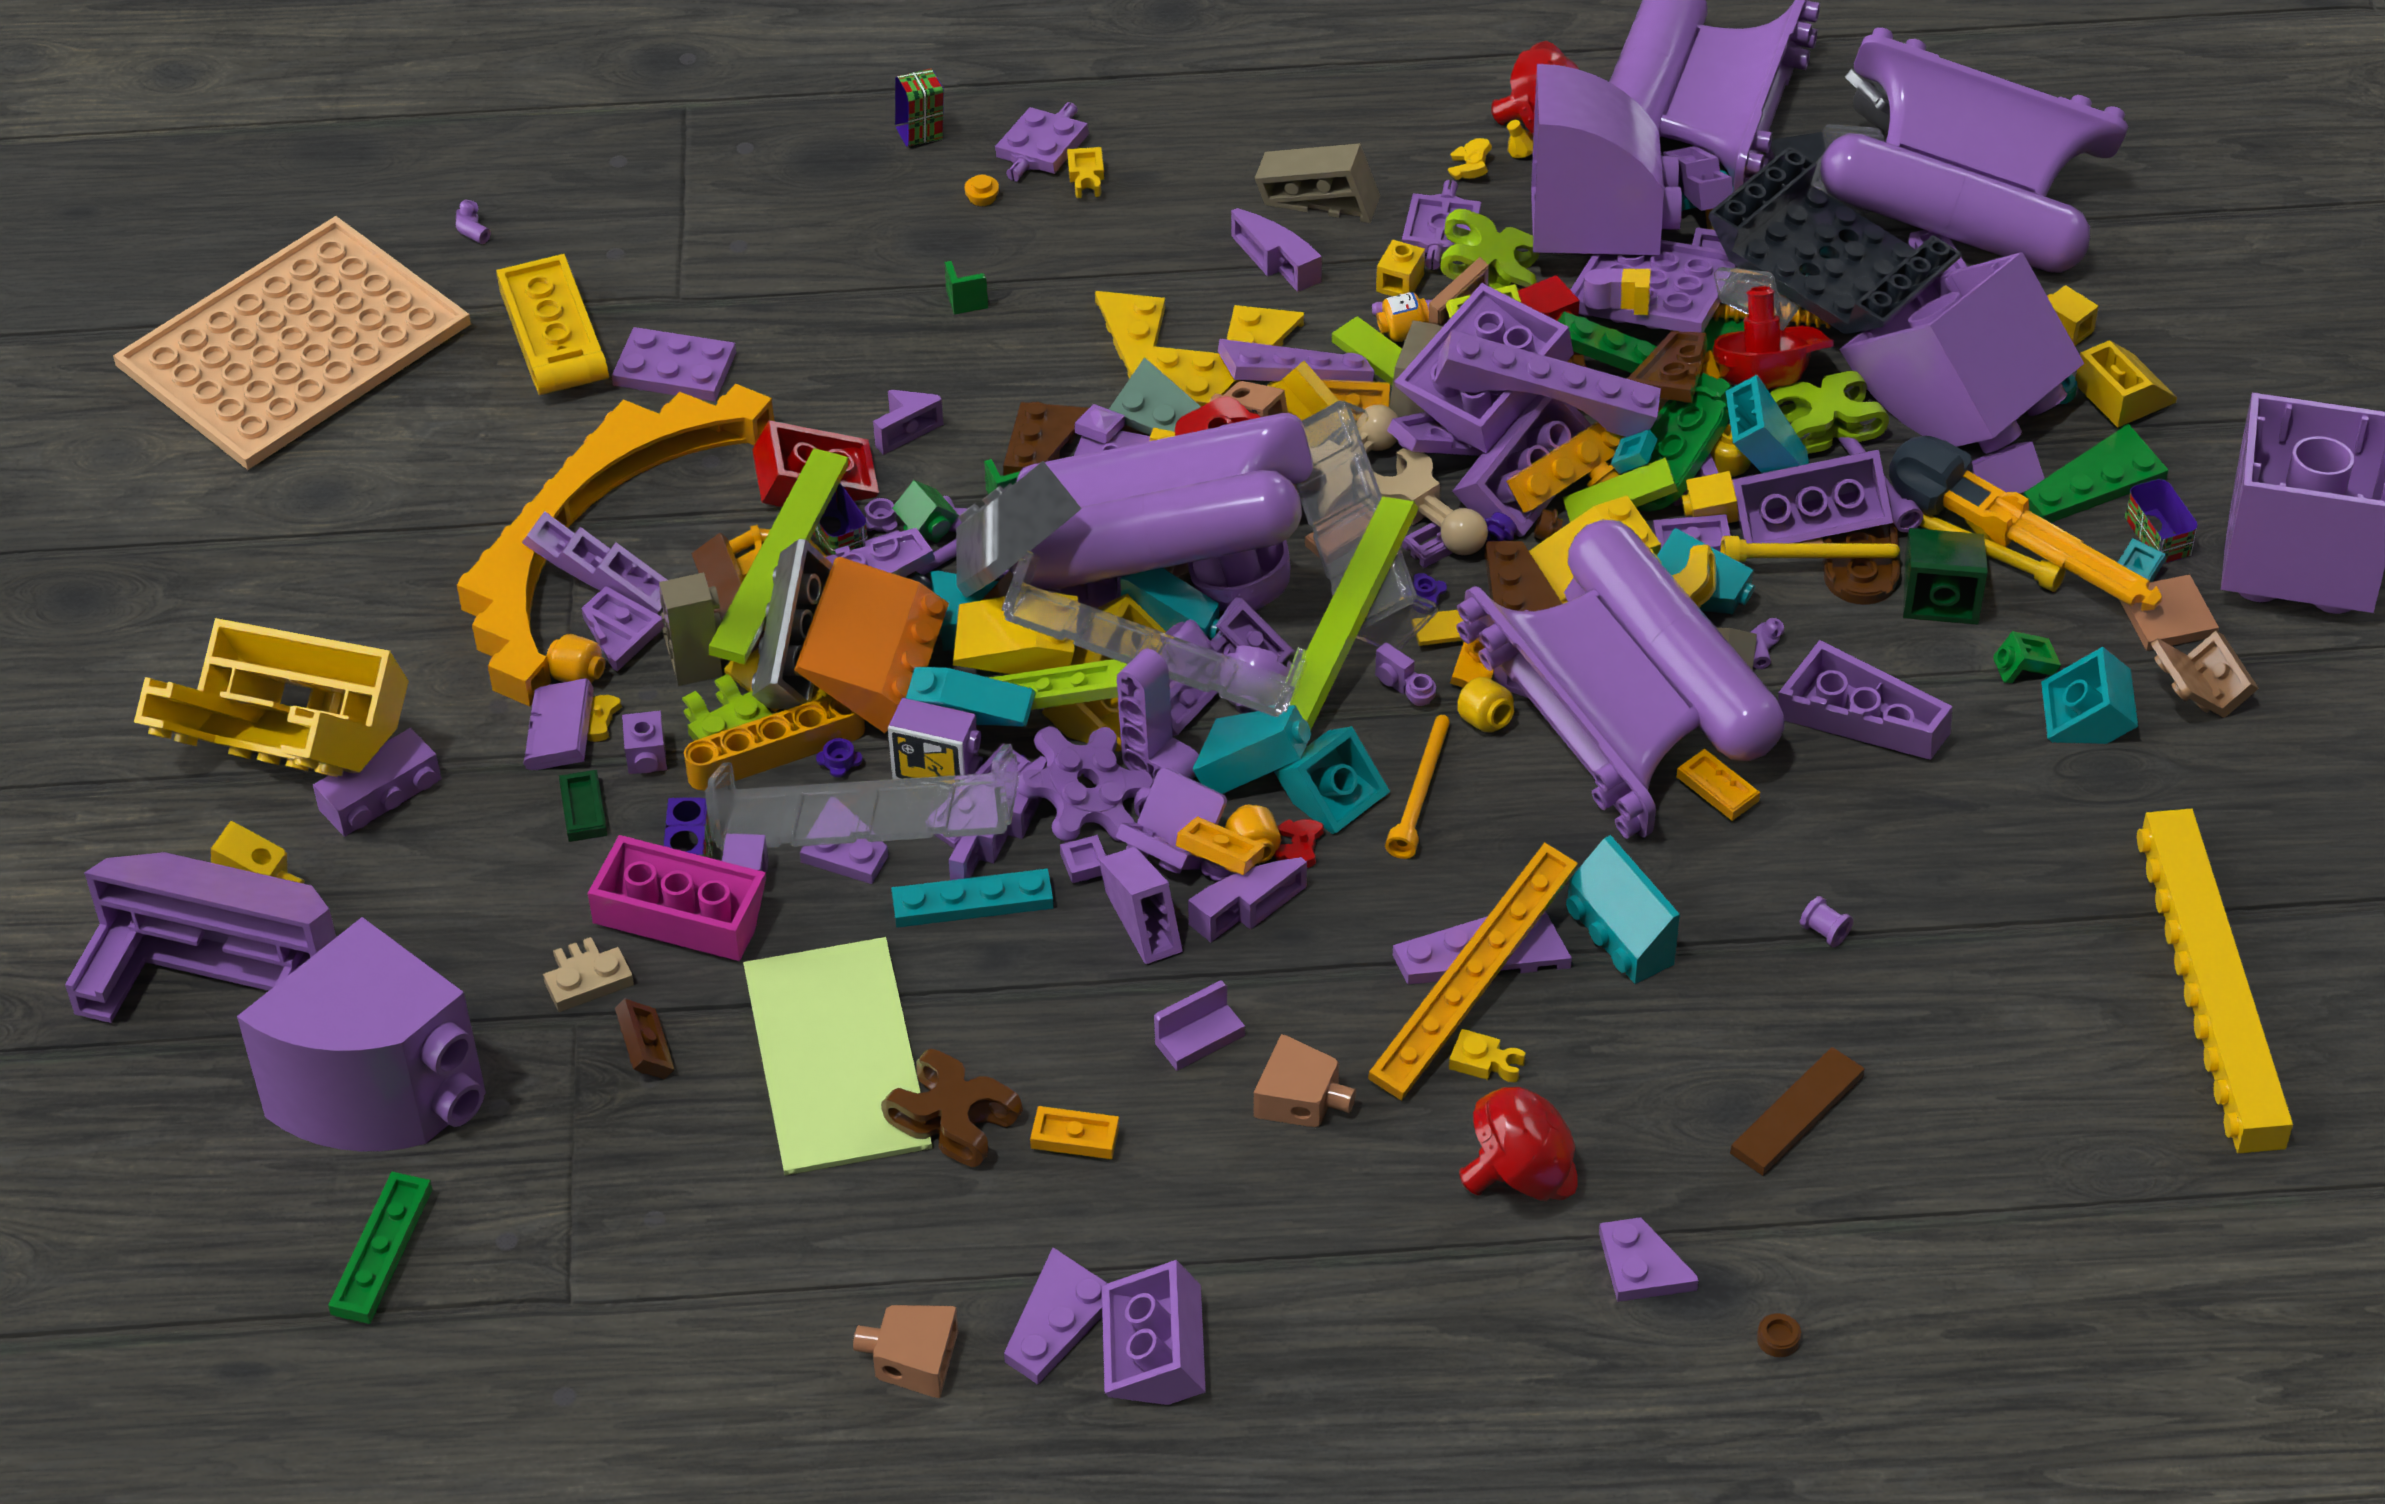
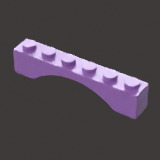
[1434,330,1661,437]

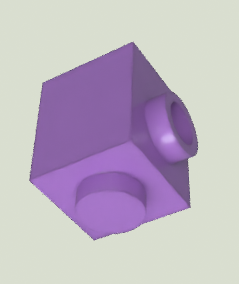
[622,711,667,774]

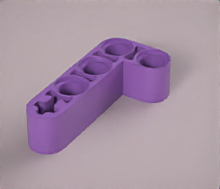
[1117,648,1199,782]

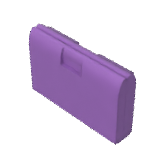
[524,678,594,770]

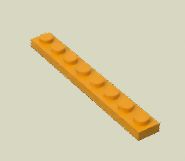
[1506,350,1722,513]
[1368,842,1578,1101]

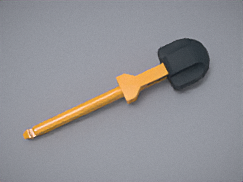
[1889,436,2162,611]

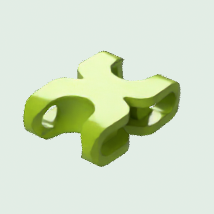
[1441,209,1540,290]
[1770,371,1889,454]

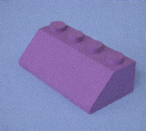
[1452,395,1591,537]
[1732,450,1893,543]

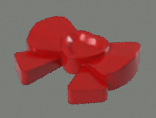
[1273,819,1324,868]

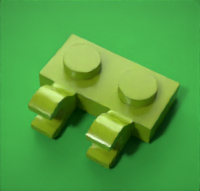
[682,674,772,741]

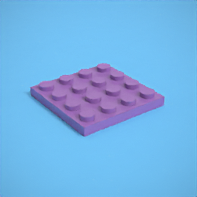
[1570,240,1740,332]

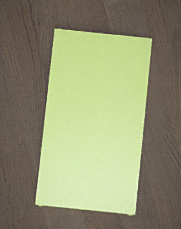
[743,937,932,1175]

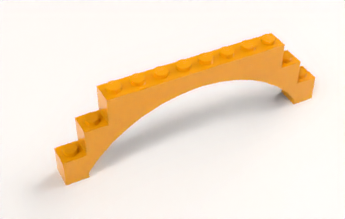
[457,384,774,707]

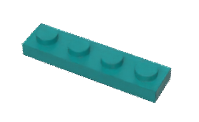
[891,869,1053,928]

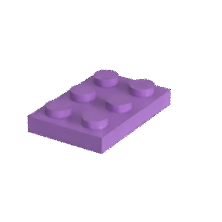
[612,327,736,402]

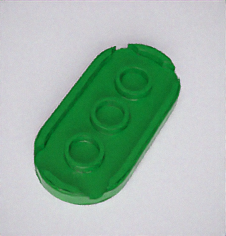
[1621,386,1729,512]

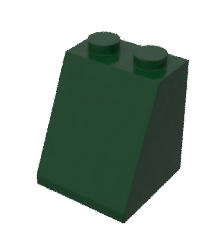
[1903,528,1987,625]

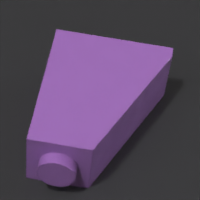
[1099,847,1183,964]

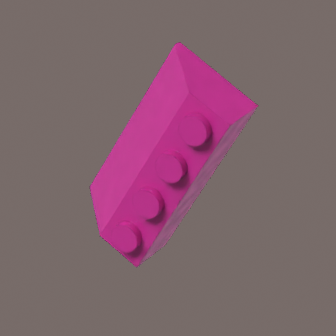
[588,835,766,961]

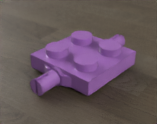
[995,102,1089,182]
[1402,180,1481,270]

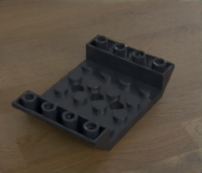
[1708,146,1962,334]

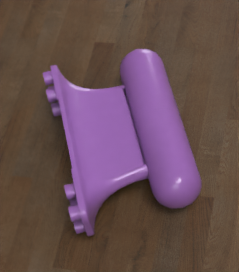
[1609,0,1820,192]
[1820,28,2128,273]
[1009,413,1313,591]
[1456,519,1784,839]

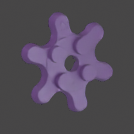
[1015,726,1153,842]

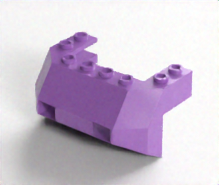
[65,852,336,1023]

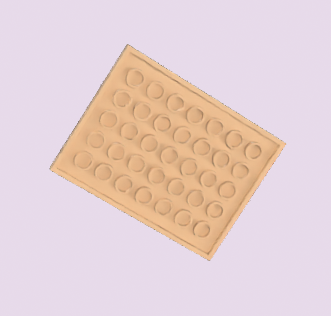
[113,216,471,470]

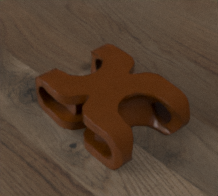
[881,1049,1023,1167]

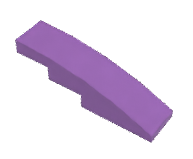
[522,511,667,614]
[949,756,1047,880]

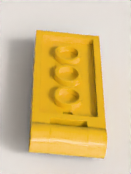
[496,254,609,395]

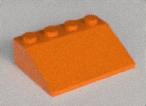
[794,557,949,733]

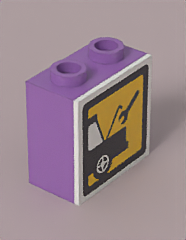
[888,698,983,793]

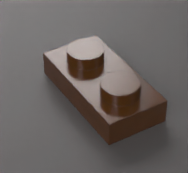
[615,998,675,1079]

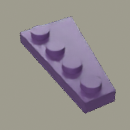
[1218,339,1374,382]
[1393,911,1572,985]

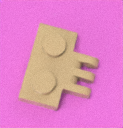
[543,937,634,1012]

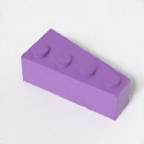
[1778,640,1952,760]

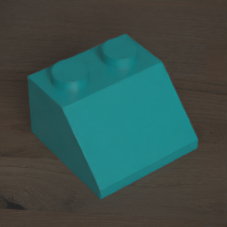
[2041,647,2138,744]
[1274,726,1390,834]

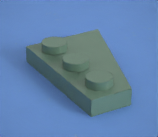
[1109,357,1201,435]

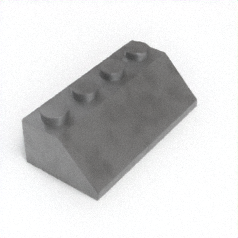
[752,539,833,709]

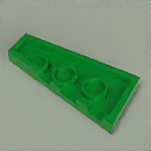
[2024,424,2169,523]

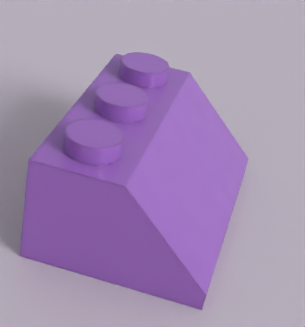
[1102,1260,1206,1405]

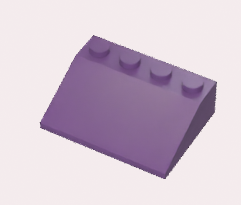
[1394,283,1574,454]

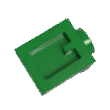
[1993,631,2061,684]

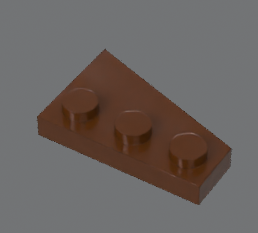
[1627,330,1708,403]
[1003,402,1089,476]

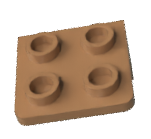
[2151,631,2259,718]

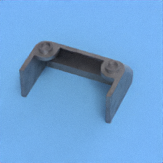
[956,461,1082,598]

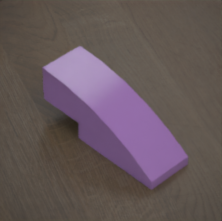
[1663,146,1733,211]
[1231,208,1322,292]
[1188,857,1307,942]

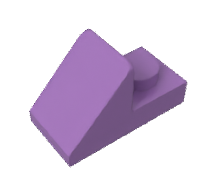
[873,390,944,455]

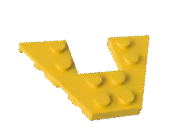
[1095,291,1304,407]

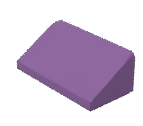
[1215,597,1294,664]

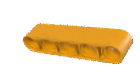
[684,695,865,791]

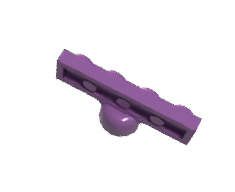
[1159,619,1237,736]

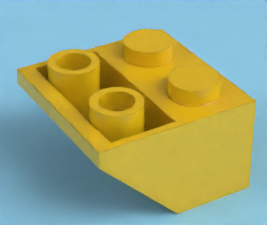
[2075,340,2177,428]

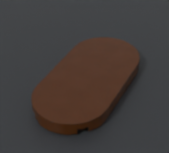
[1823,523,1900,605]

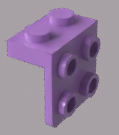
[1115,768,1227,873]

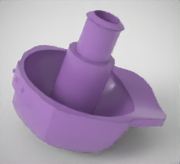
[1188,540,1291,611]

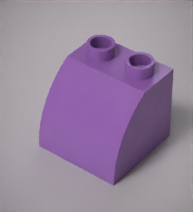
[1531,64,1682,255]
[1840,252,2084,453]
[2221,392,2385,614]
[237,917,486,1151]

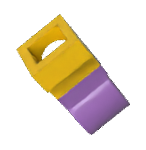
[1583,268,1651,315]

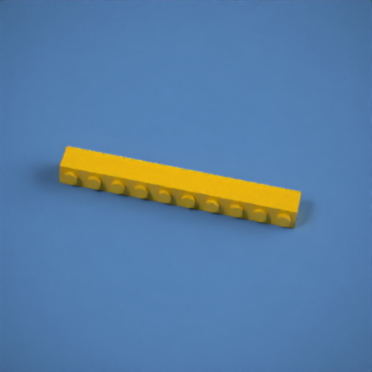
[2137,809,2293,1154]

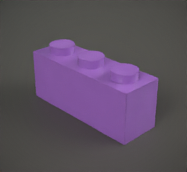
[313,728,441,837]

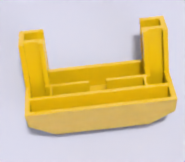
[134,618,409,777]

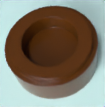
[1757,1313,1801,1357]

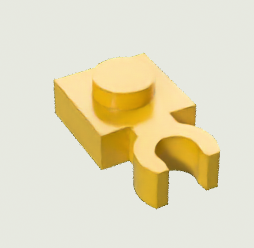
[1067,147,1104,198]
[1449,1029,1526,1082]

